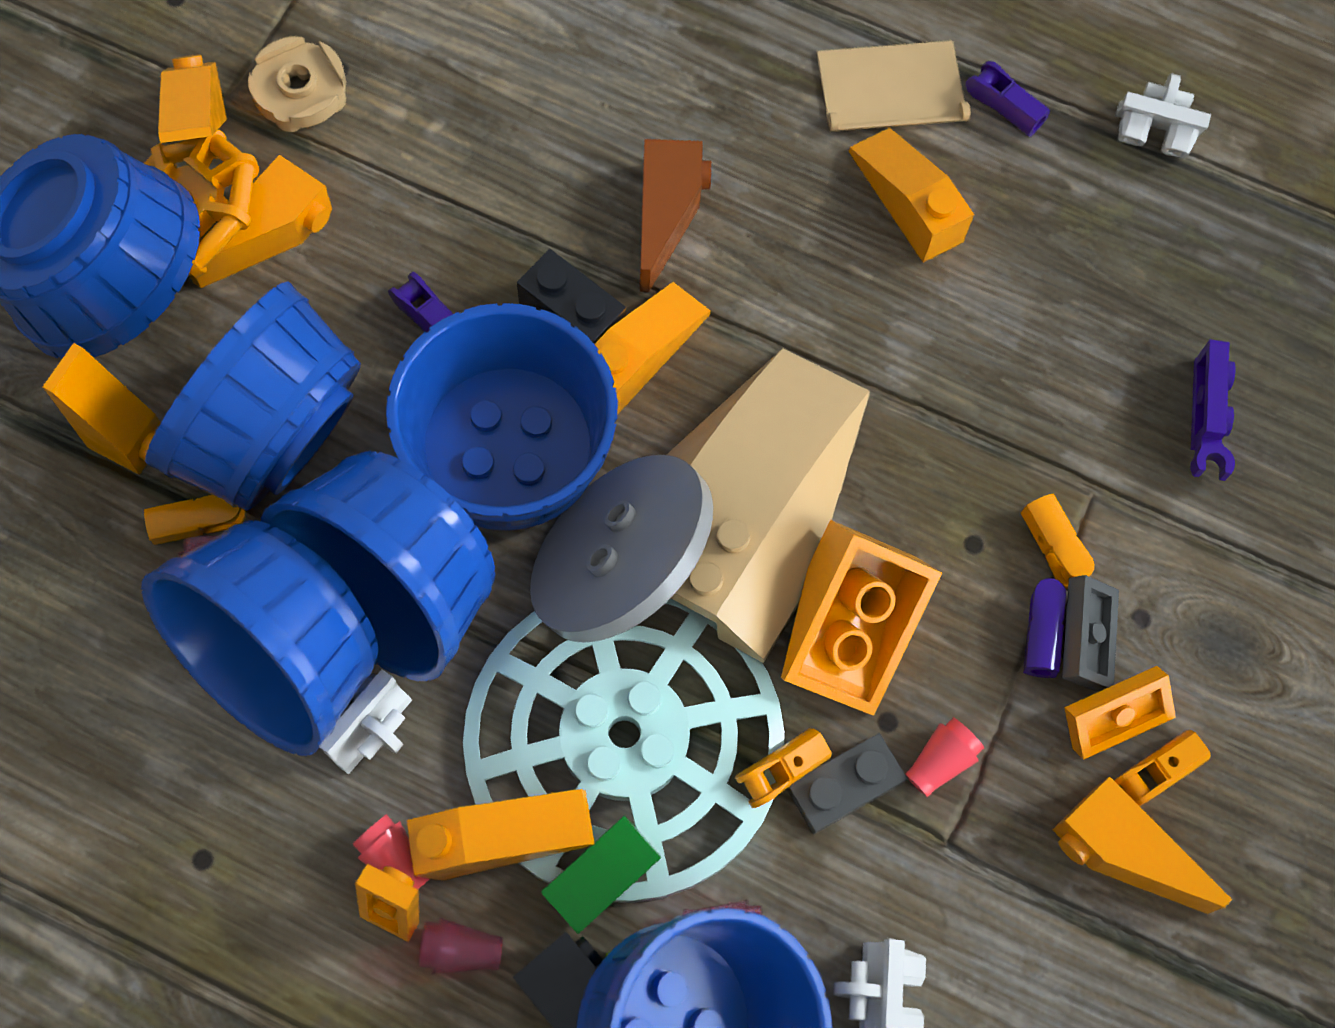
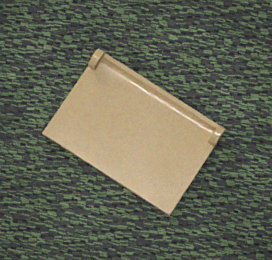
[817,40,970,132]

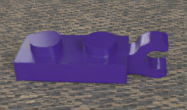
[1190,339,1236,481]

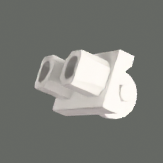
[1115,74,1211,158]
[320,669,412,774]
[834,939,926,1028]

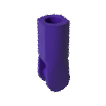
[965,61,1051,137]
[388,272,453,333]
[1023,578,1066,678]

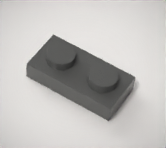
[1062,575,1119,692]
[787,733,908,835]

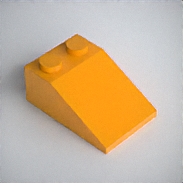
[781,520,942,716]

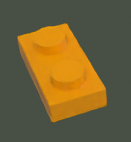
[1064,666,1176,760]
[355,864,419,942]

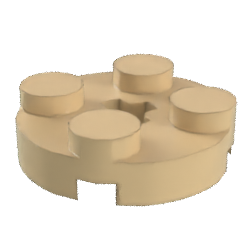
[248,36,346,132]

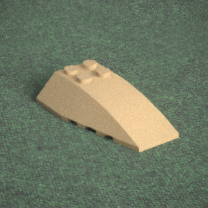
[666,348,870,663]

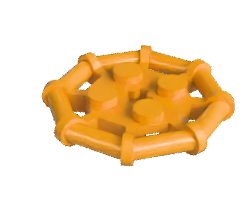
[144,130,259,278]

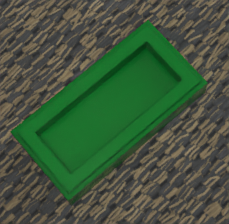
[541,815,661,934]

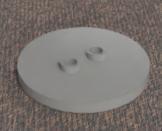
[530,455,713,642]

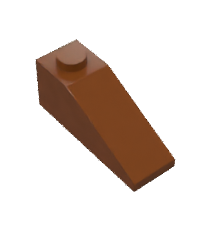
[640,139,711,292]

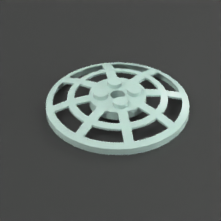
[463,598,784,903]

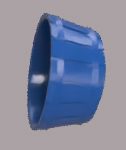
[0,134,200,359]
[145,281,361,511]
[386,303,618,531]
[261,451,495,681]
[141,520,379,756]
[576,908,832,1028]

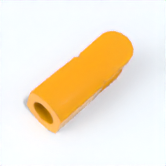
[1021,494,1095,589]
[144,495,245,545]
[735,728,832,808]
[1114,730,1211,806]

